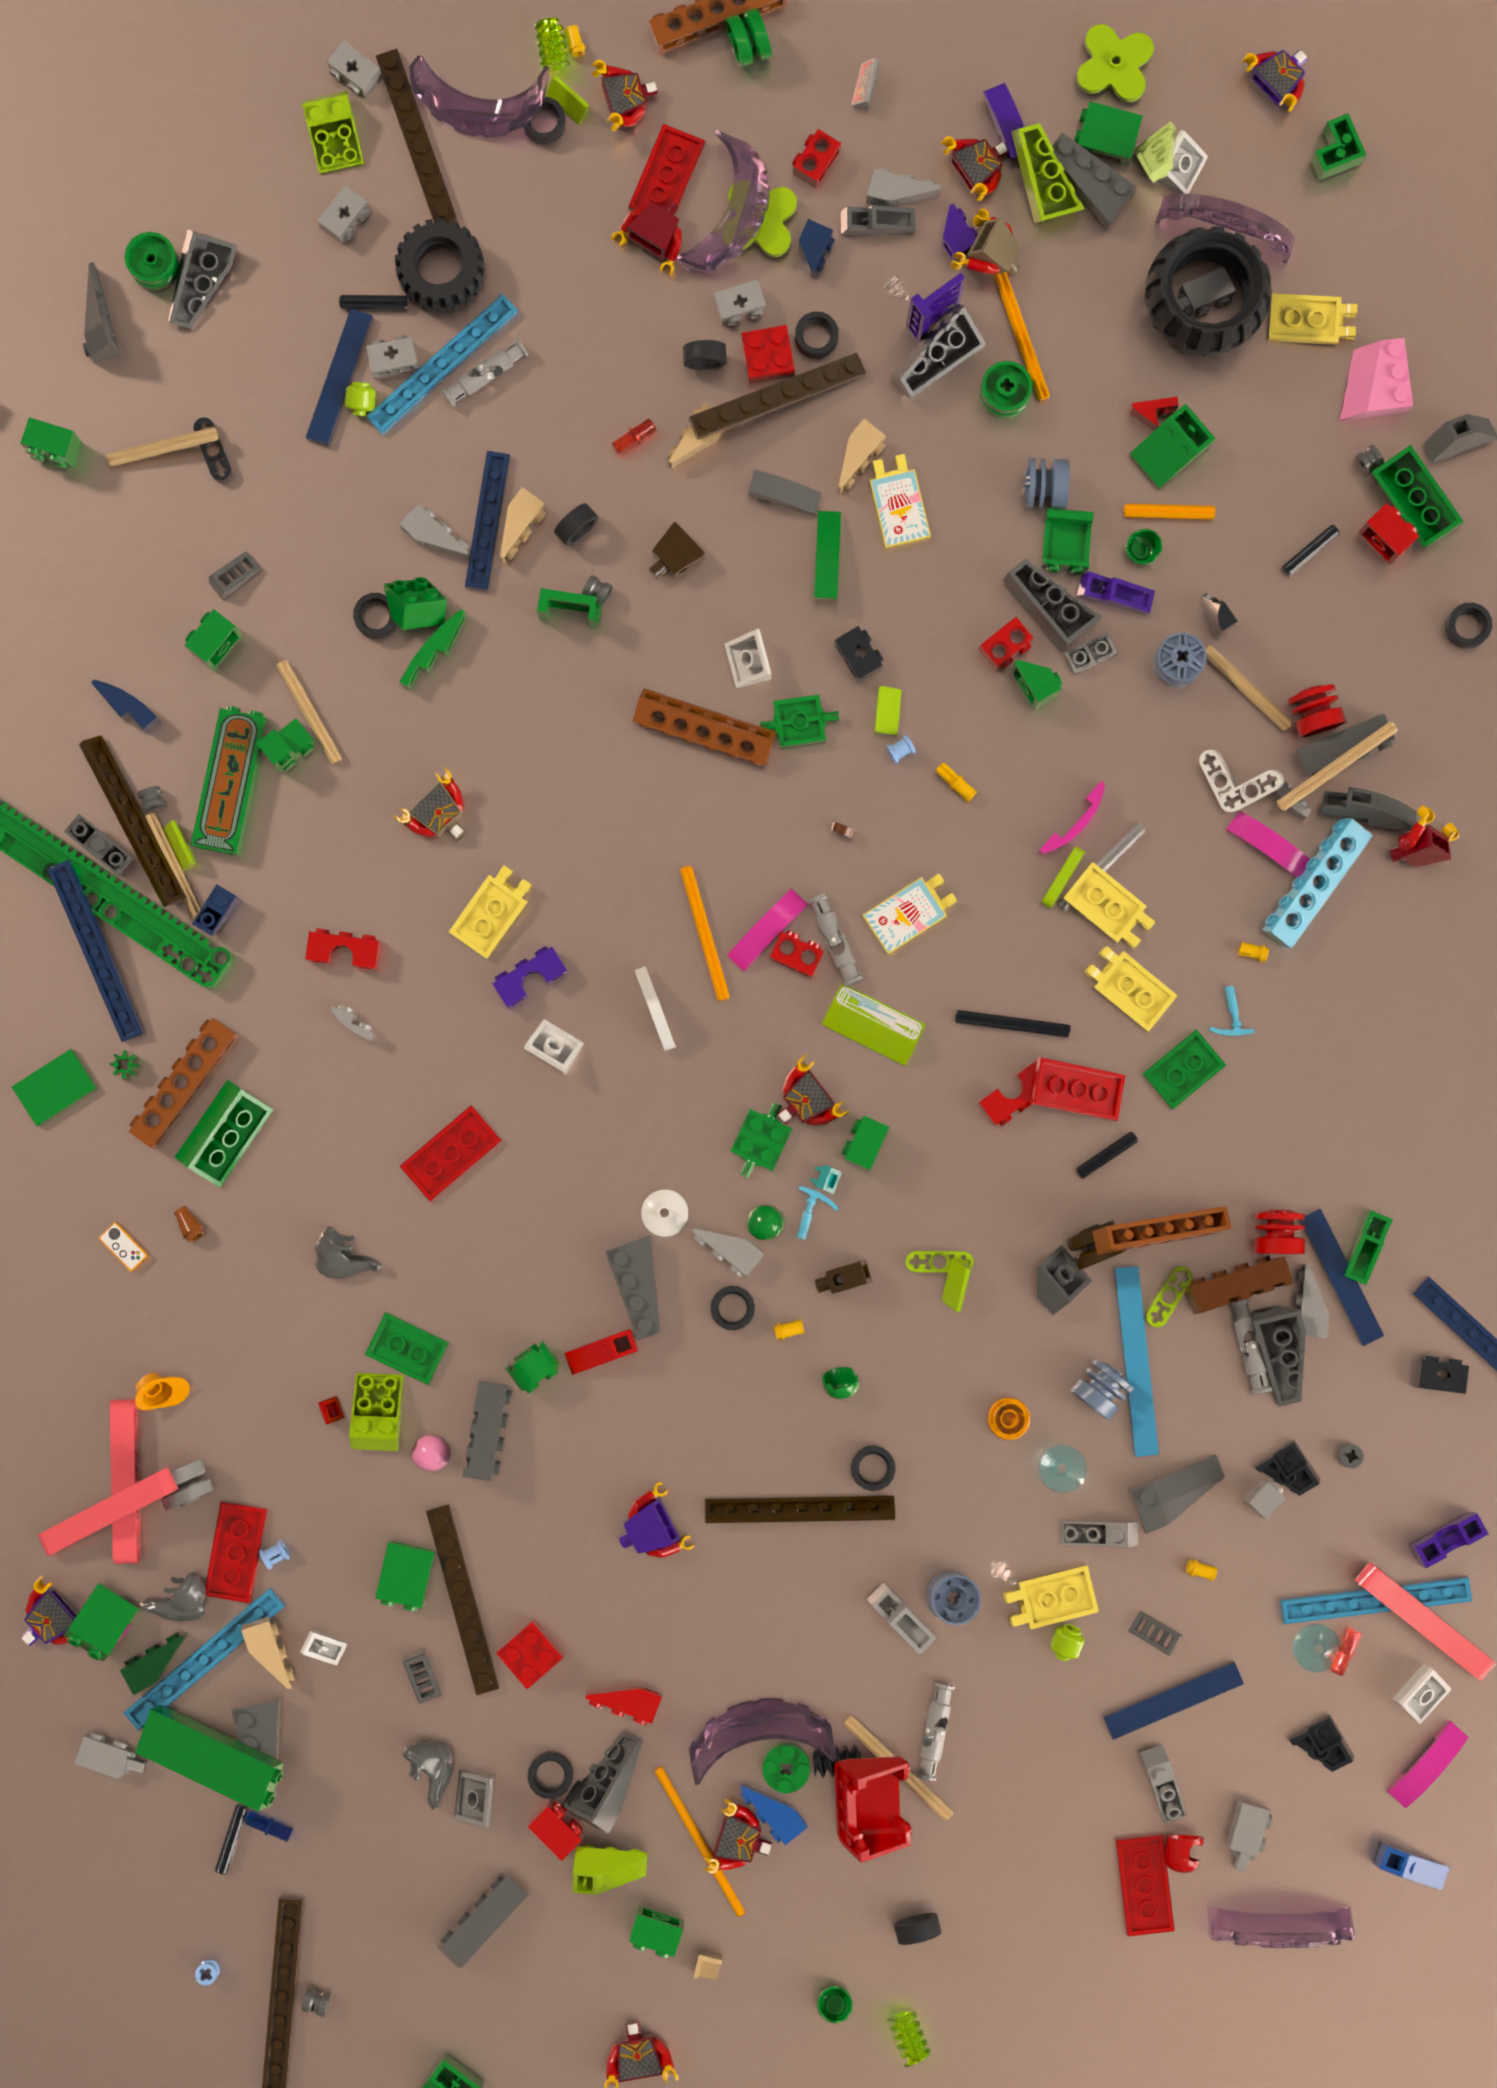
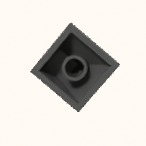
[1037,1245,1092,1315]

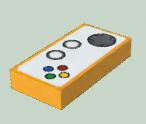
[98,1222,149,1272]

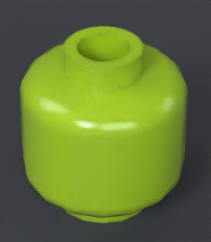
[345,381,376,416]
[1050,1624,1085,1662]

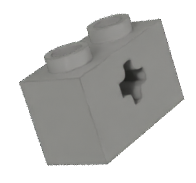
[327,41,382,97]
[317,185,369,244]
[714,279,766,326]
[366,335,419,379]
[1242,1480,1286,1520]

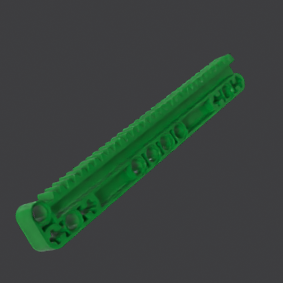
[0,799,234,989]

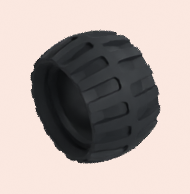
[1145,226,1272,357]

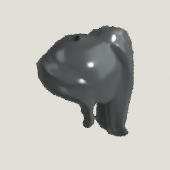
[315,1227,382,1279]
[139,1572,206,1622]
[402,1740,453,1810]

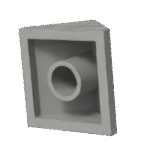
[454,1771,496,1828]

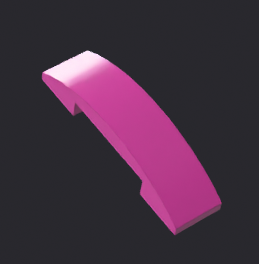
[1038,781,1105,856]
[1226,811,1310,879]
[727,888,808,972]
[1387,1721,1469,1808]

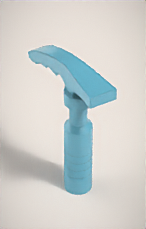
[1209,986,1255,1036]
[797,1186,839,1240]

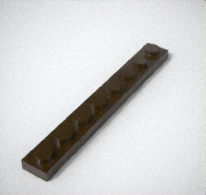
[376,48,457,224]
[688,353,866,440]
[79,735,186,907]
[705,1496,895,1523]
[426,1504,500,1695]
[262,1897,304,2088]

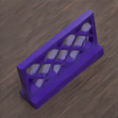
[906,273,965,343]

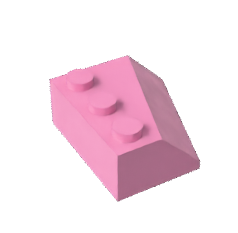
[1339,338,1413,421]

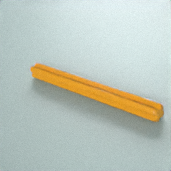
[994,272,1050,401]
[680,866,729,1001]

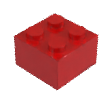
[741,325,795,384]
[1358,503,1419,565]
[496,1619,565,1689]
[528,1799,584,1861]

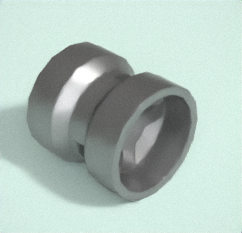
[582,575,613,606]
[301,1987,331,2017]

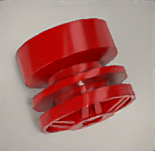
[1287,684,1347,738]
[1255,1210,1305,1254]

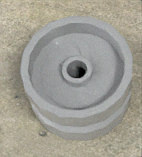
[161,1459,214,1511]

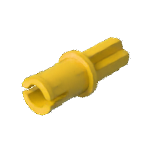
[936,762,978,803]

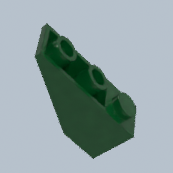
[120,1632,188,1695]

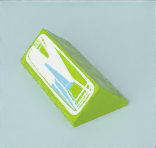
[821,983,926,1066]

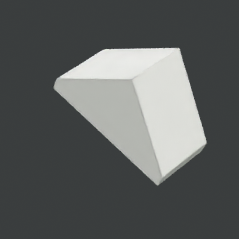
[300,1628,347,1666]

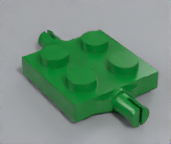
[760,694,839,748]
[730,1102,792,1178]

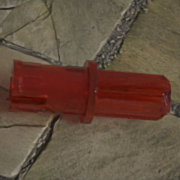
[612,418,656,453]
[1331,1628,1363,1676]

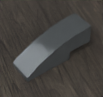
[841,205,916,235]
[748,469,821,516]

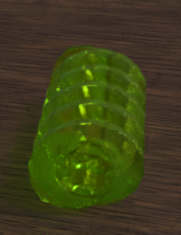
[534,18,570,71]
[887,2011,931,2067]

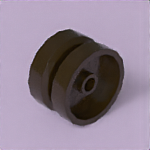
[1066,1220,1126,1270]

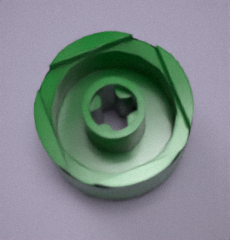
[505,1340,560,1394]
[762,1742,810,1794]

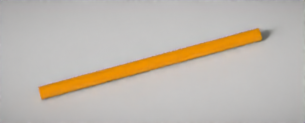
[654,1766,746,1917]

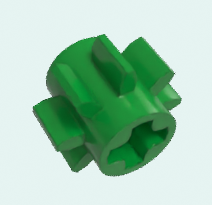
[109,1050,140,1080]

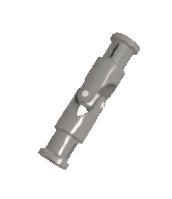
[442,338,528,407]
[807,893,864,987]
[1229,1298,1272,1395]
[916,1682,955,1781]

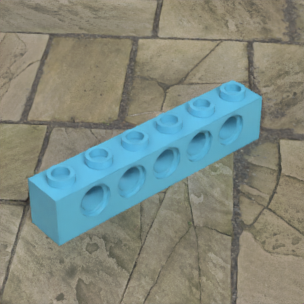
[1262,818,1373,948]

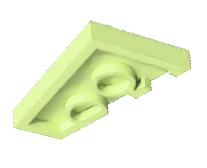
[1134,121,1176,183]

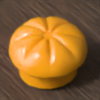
[988,1397,1030,1440]

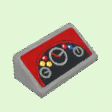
[852,58,880,110]

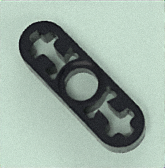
[193,417,232,483]

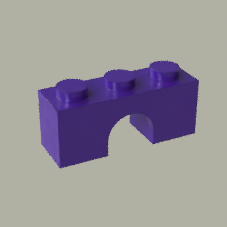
[492,946,568,1009]
[1409,1511,1489,1568]

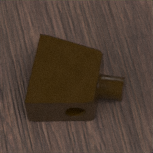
[649,521,706,579]
[815,1259,873,1294]

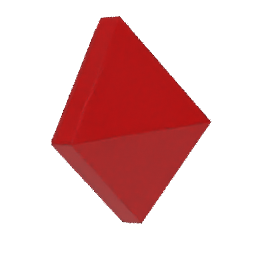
[318,1396,345,1425]

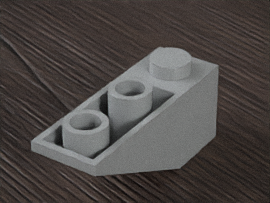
[866,168,941,207]
[399,504,470,559]
[692,1228,765,1277]
[1294,1264,1329,1338]
[1061,1521,1138,1547]
[1140,1745,1187,1824]

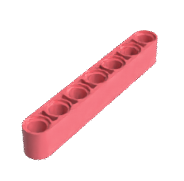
[110,1399,140,1564]
[37,1467,179,1556]
[1355,1561,1496,1681]

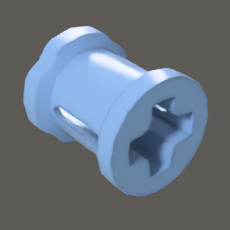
[886,735,916,764]
[259,1539,290,1569]
[195,1959,220,1986]

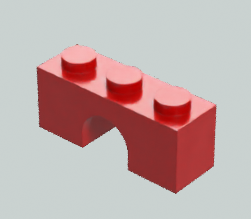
[305,928,381,971]
[977,1061,1037,1127]

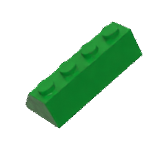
[1372,445,1464,549]
[174,1079,273,1187]

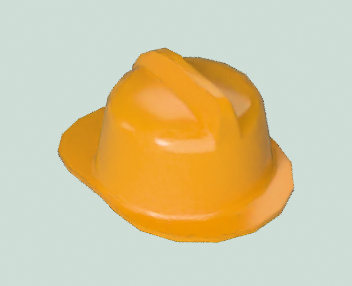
[135,1373,190,1410]

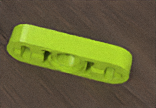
[1041,846,1086,909]
[905,1251,974,1273]
[1145,1266,1192,1327]

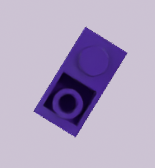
[942,203,978,261]

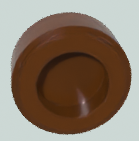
[831,821,855,838]

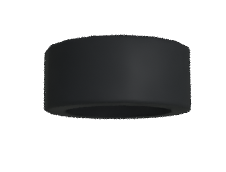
[522,96,566,144]
[795,311,839,359]
[683,340,727,370]
[554,503,598,546]
[353,593,397,639]
[1445,602,1492,649]
[710,1286,755,1331]
[850,1445,896,1491]
[527,1751,573,1799]
[894,1913,942,1945]

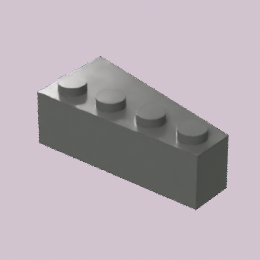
[1052,133,1137,231]
[891,303,986,398]
[1003,559,1103,651]
[1296,713,1396,777]
[606,1235,661,1341]
[462,1381,512,1481]
[232,1697,282,1798]
[437,1875,528,1968]

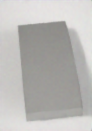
[1065,632,1118,674]
[1269,780,1311,821]
[331,1004,375,1042]

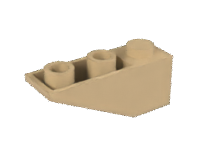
[667,402,723,468]
[838,418,886,494]
[500,487,546,563]
[241,1616,295,1689]

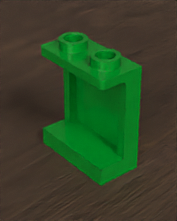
[1074,101,1143,167]
[1041,508,1094,575]
[537,588,602,628]
[375,1540,436,1611]
[63,1583,138,1661]

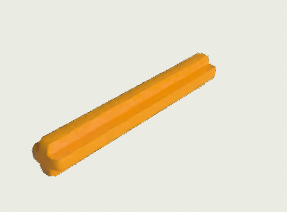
[1123,503,1216,519]

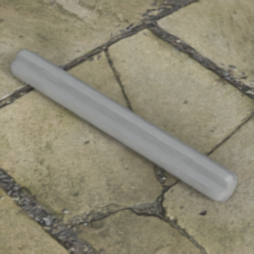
[1057,823,1145,911]

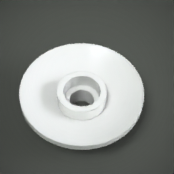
[641,1190,688,1237]

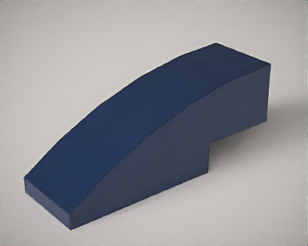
[91,679,160,733]

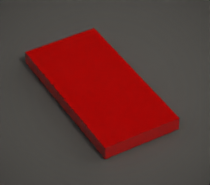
[628,124,706,216]
[1030,1057,1126,1121]
[400,1105,502,1202]
[205,1501,268,1604]
[1115,1834,1175,1937]

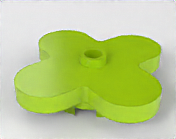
[1077,24,1154,102]
[722,181,797,257]

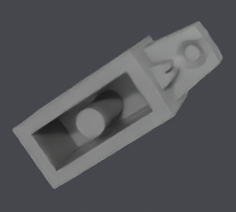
[1176,266,1235,316]
[74,1732,146,1779]
[1226,1799,1272,1872]

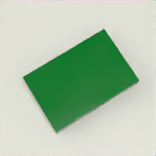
[1142,1029,1226,1110]
[12,1049,97,1126]
[365,1312,449,1385]

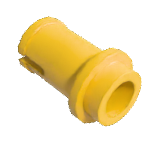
[564,25,586,57]
[1238,941,1269,963]
[773,1319,804,1341]
[1185,1559,1217,1581]

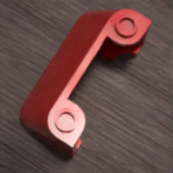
[834,1756,912,1863]

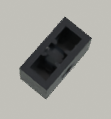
[834,626,884,683]
[1414,1355,1469,1394]

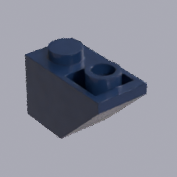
[798,219,836,278]
[192,884,240,937]

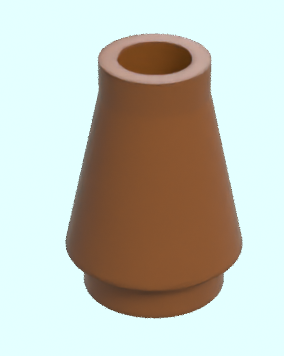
[174,1206,204,1243]

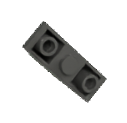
[1423,414,1497,463]
[64,814,134,876]

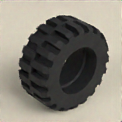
[395,218,485,313]

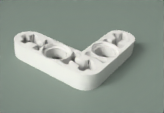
[1199,749,1284,812]
[634,966,675,1051]

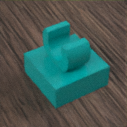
[810,1165,842,1194]

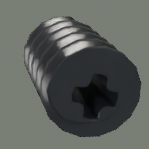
[813,1745,861,1778]

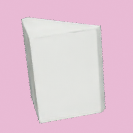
[1157,130,1208,196]
[724,629,771,688]
[524,1020,584,1075]
[1392,1664,1451,1724]

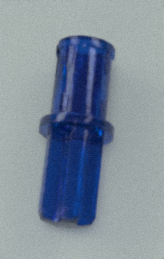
[245,1811,293,1842]

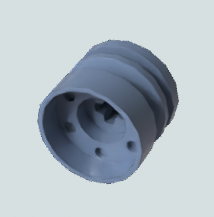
[1023,458,1070,508]
[1153,633,1207,688]
[1070,1359,1134,1421]
[926,1571,981,1626]

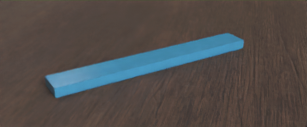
[366,294,519,435]
[1114,1266,1159,1457]
[1280,1577,1472,1624]
[123,1588,285,1731]

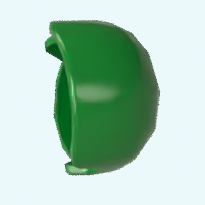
[1125,528,1163,566]
[747,1205,785,1240]
[822,1367,859,1400]
[816,1986,853,2024]

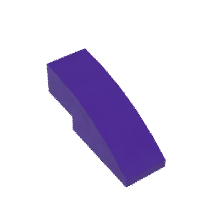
[983,83,1024,159]
[1077,572,1155,613]

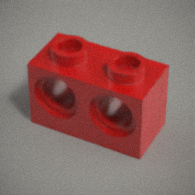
[792,129,841,188]
[978,617,1034,671]
[769,930,824,979]

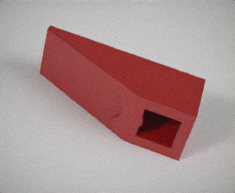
[564,1329,639,1375]
[585,1686,663,1726]

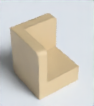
[693,1949,722,1981]

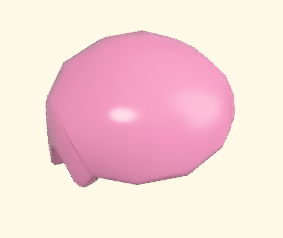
[412,1435,451,1471]

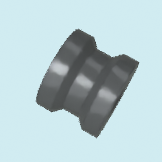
[1355,445,1384,474]
[137,786,165,811]
[1337,1444,1364,1468]

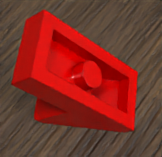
[1129,396,1179,431]

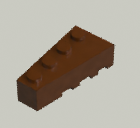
[1185,1255,1294,1314]

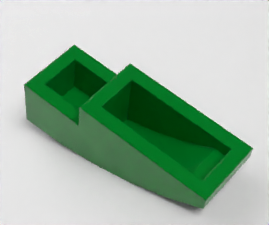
[1344,1209,1393,1285]

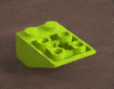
[302,91,364,173]
[349,1373,403,1451]
[572,1845,648,1895]

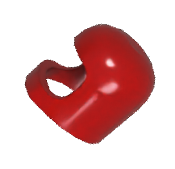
[1165,1834,1204,1873]

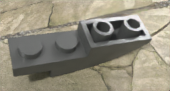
[1321,787,1417,831]

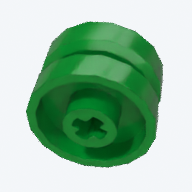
[725,8,772,68]
[124,232,180,291]
[979,361,1033,419]

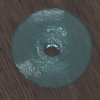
[1039,1445,1087,1493]
[1293,1624,1341,1672]

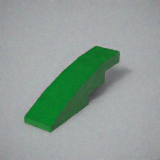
[814,511,841,600]
[399,609,467,690]

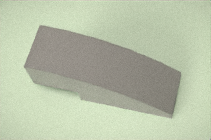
[867,1582,937,1655]

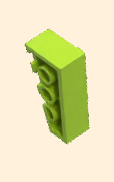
[1011,123,1085,223]

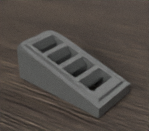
[209,551,261,600]
[1128,1611,1183,1656]
[402,1648,441,1704]

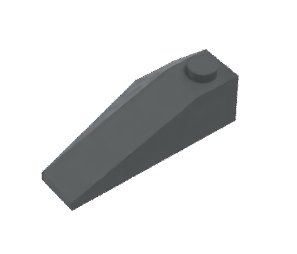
[168,229,237,329]
[83,262,121,363]
[1253,1306,1306,1407]
[1128,1455,1225,1534]
[562,1730,643,1834]

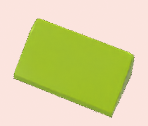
[546,75,590,125]
[874,686,902,736]
[163,820,197,871]
[942,1258,971,1312]

